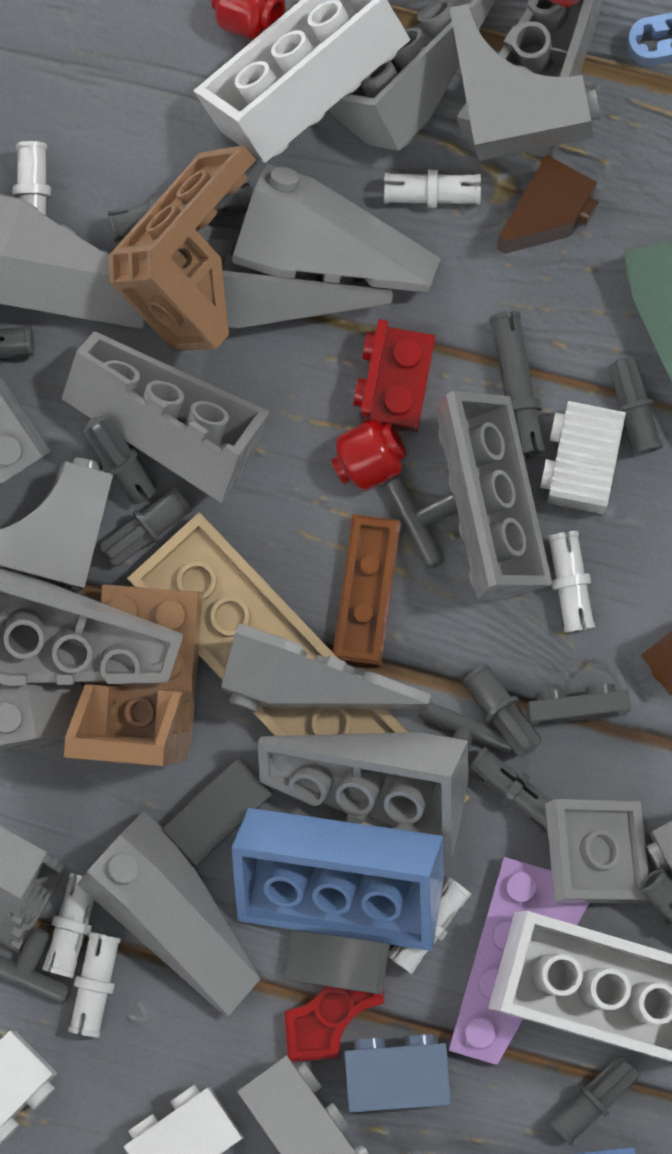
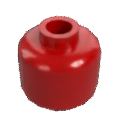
[211,0,285,40]
[331,419,407,491]

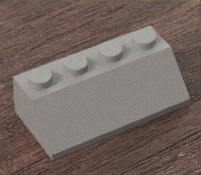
[436,391,552,600]

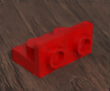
[353,319,436,433]

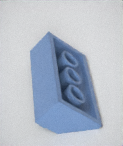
[231,808,444,951]

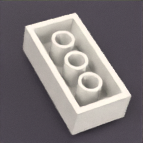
[193,0,411,163]
[488,911,672,1063]

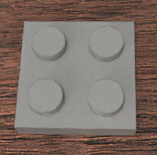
[545,799,649,903]

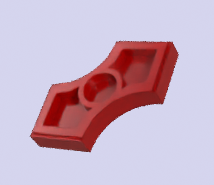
[284,986,384,1062]

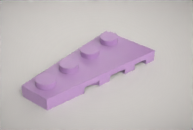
[448,857,589,1065]

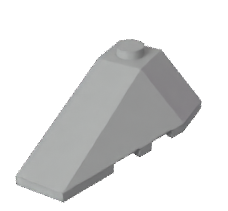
[0,193,145,329]
[0,567,183,686]
[221,623,431,712]
[77,811,260,1018]

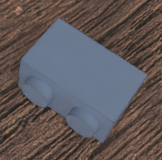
[345,1034,451,1113]

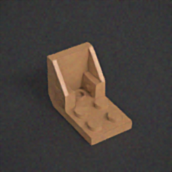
[109,145,256,351]
[64,585,203,766]

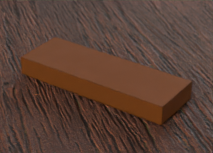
[333,514,401,667]

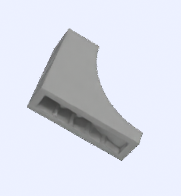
[450,4,601,161]
[0,457,113,593]

